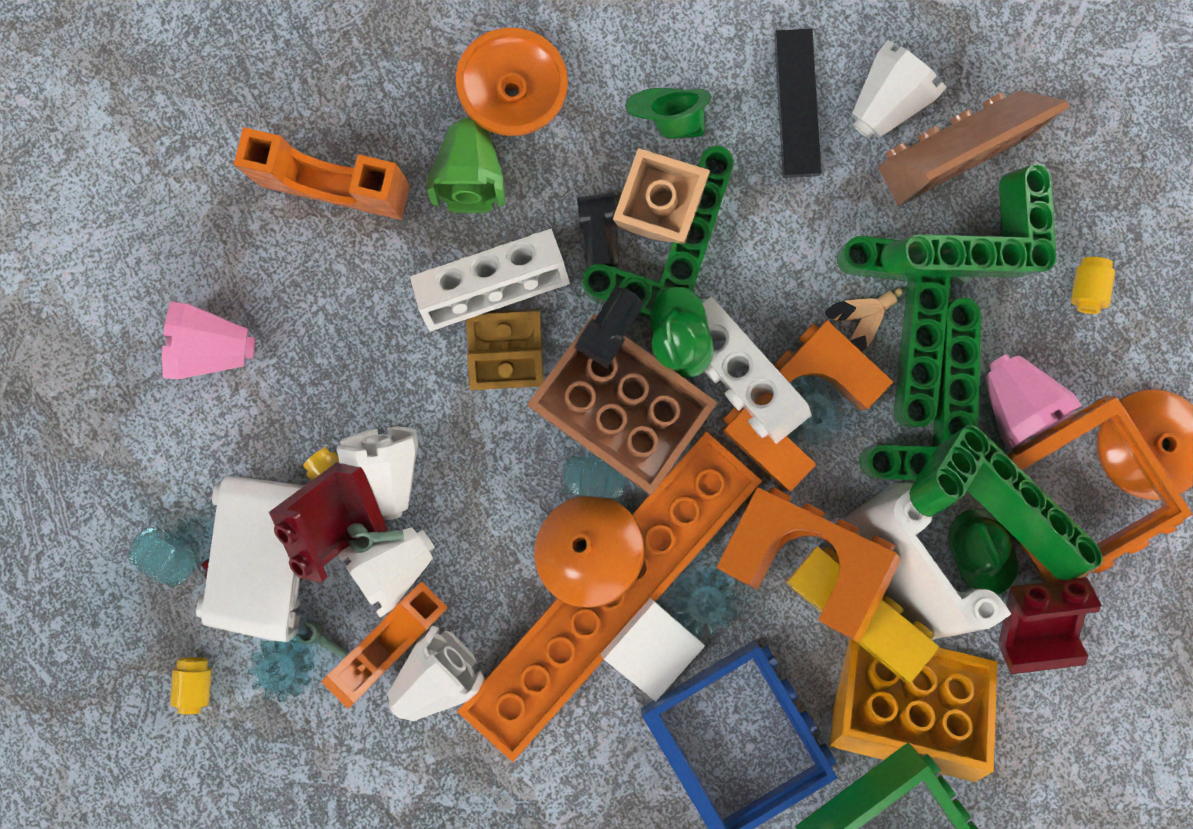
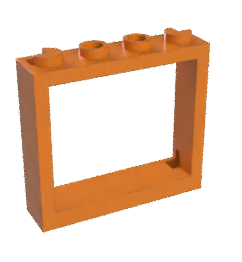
[1006,395,1193,582]

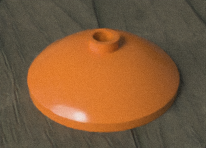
[456,27,568,136]
[1097,389,1193,500]
[534,495,644,608]

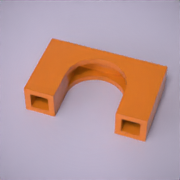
[233,127,411,220]
[721,320,893,492]
[716,487,901,643]

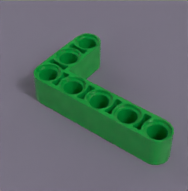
[582,146,734,320]
[882,164,1057,278]
[837,236,951,428]
[859,298,981,480]
[909,425,1103,580]

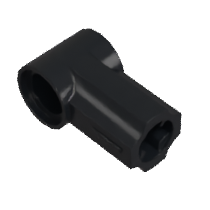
[577,193,619,269]
[574,286,645,368]

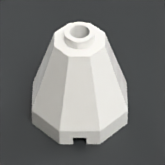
[851,40,946,139]
[337,426,418,520]
[338,527,435,618]
[387,625,484,721]

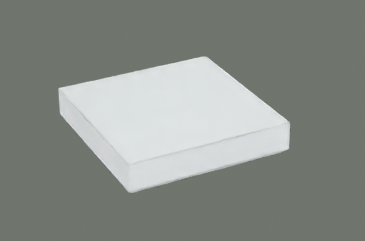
[601,598,705,702]

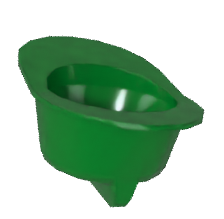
[625,88,712,139]
[650,287,714,377]
[948,509,1018,595]

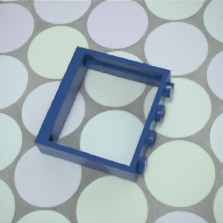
[640,640,838,829]

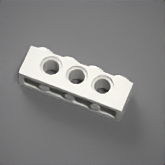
[410,228,570,332]
[703,296,812,444]

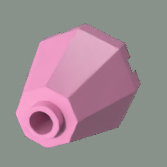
[162,302,255,379]
[984,354,1082,451]

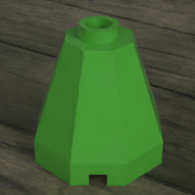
[427,118,506,213]

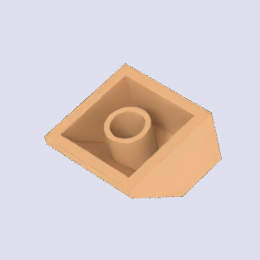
[613,148,710,244]

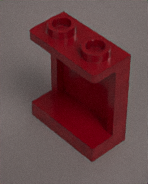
[269,462,388,583]
[998,577,1101,675]

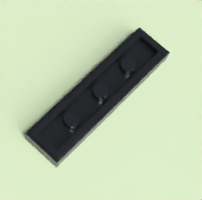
[774,28,821,178]

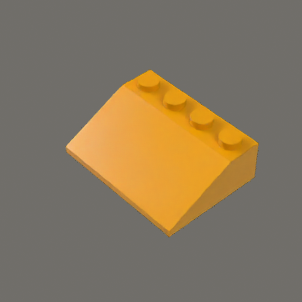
[829,638,998,782]

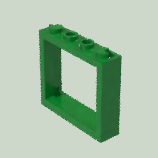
[795,742,978,829]

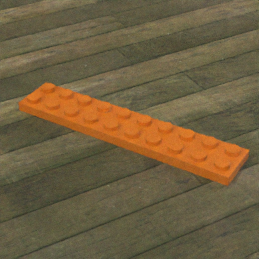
[457,431,762,762]

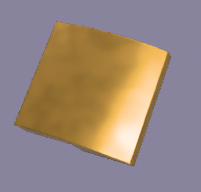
[466,309,544,390]

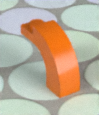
[321,581,448,709]

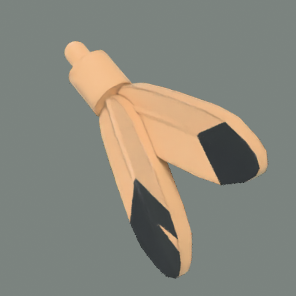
[825,288,903,352]

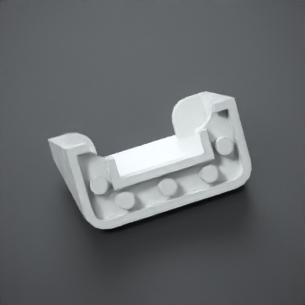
[196,476,305,642]
[844,482,1011,640]

